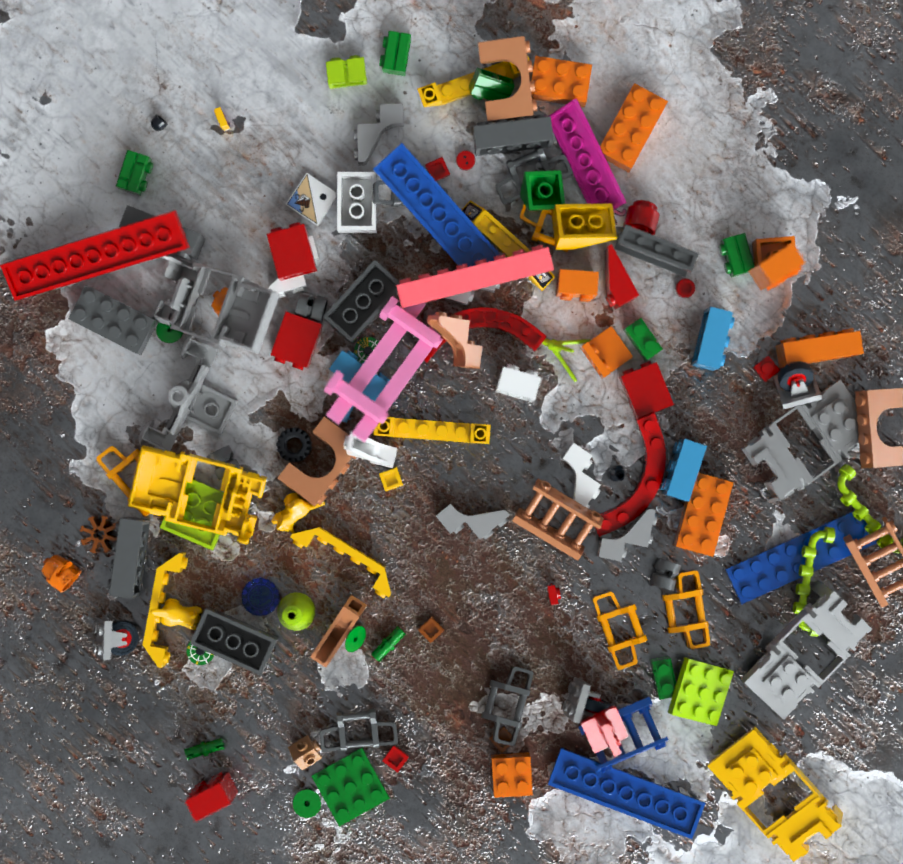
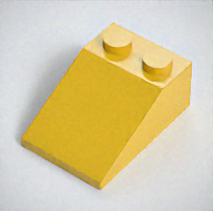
[552,203,617,250]

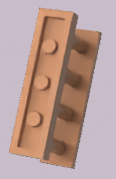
[512,479,604,561]
[843,517,903,608]

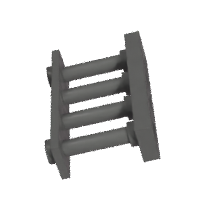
[614,225,699,277]

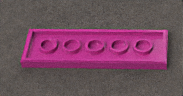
[547,99,627,211]

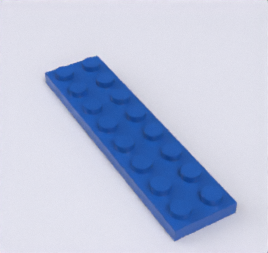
[373,143,501,267]
[725,506,879,604]
[547,748,706,839]

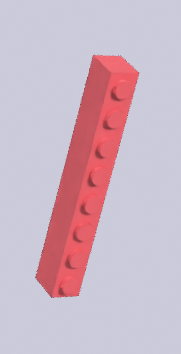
[396,245,554,308]

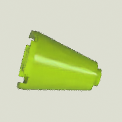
[277,592,315,631]

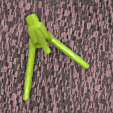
[542,338,591,382]

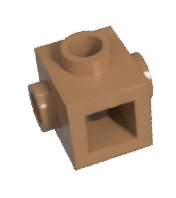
[288,735,322,770]

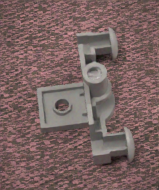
[139,333,238,451]

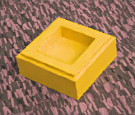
[214,107,230,131]
[379,467,403,492]

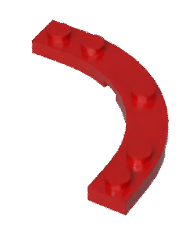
[424,307,547,363]
[594,412,666,537]

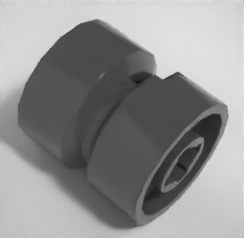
[295,291,328,322]
[207,445,240,480]
[650,558,681,591]

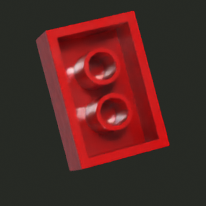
[185,771,239,822]

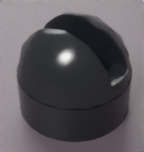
[151,114,168,131]
[608,466,625,482]

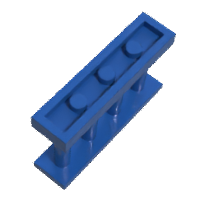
[579,696,669,773]

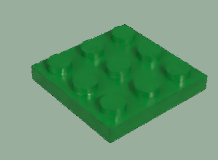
[312,747,390,827]

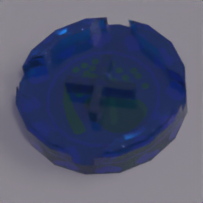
[241,578,280,616]

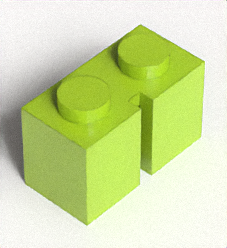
[326,55,367,89]

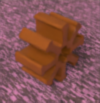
[80,515,117,553]

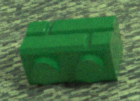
[379,31,412,76]
[469,67,515,101]
[116,150,153,196]
[719,233,755,278]
[623,318,663,361]
[649,656,676,700]

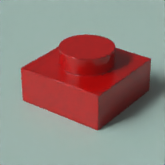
[425,157,450,182]
[752,355,780,382]
[546,584,561,605]
[382,745,409,773]

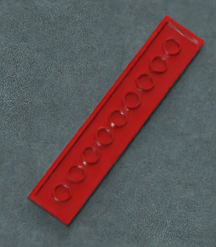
[0,210,190,301]

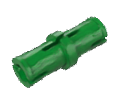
[371,626,406,662]
[184,737,225,761]

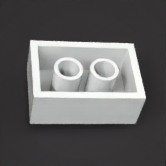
[337,172,377,233]
[495,364,541,402]

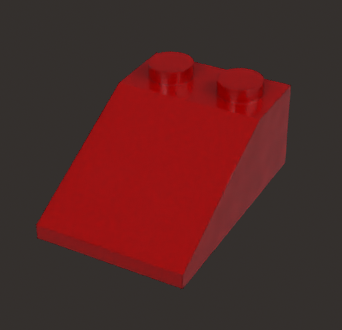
[604,244,639,310]

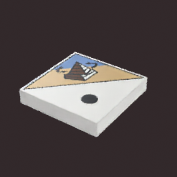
[286,173,337,226]

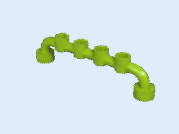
[837,464,903,554]
[793,527,835,637]

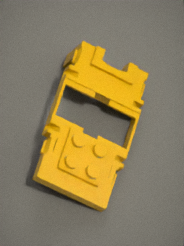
[127,445,267,544]
[707,727,843,862]

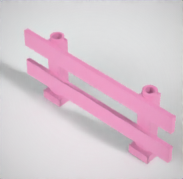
[324,296,443,442]

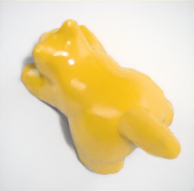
[271,493,325,533]
[151,598,203,631]

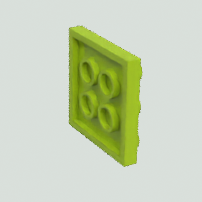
[160,479,224,551]
[667,657,734,726]

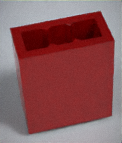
[267,222,318,281]
[270,311,323,370]
[619,360,674,419]

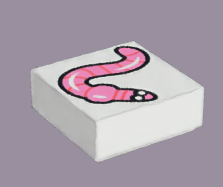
[613,207,628,228]

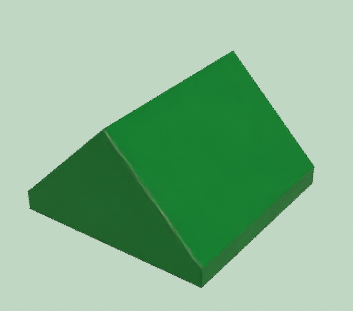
[520,170,565,211]

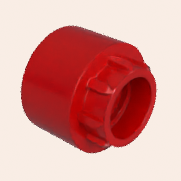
[623,200,660,235]

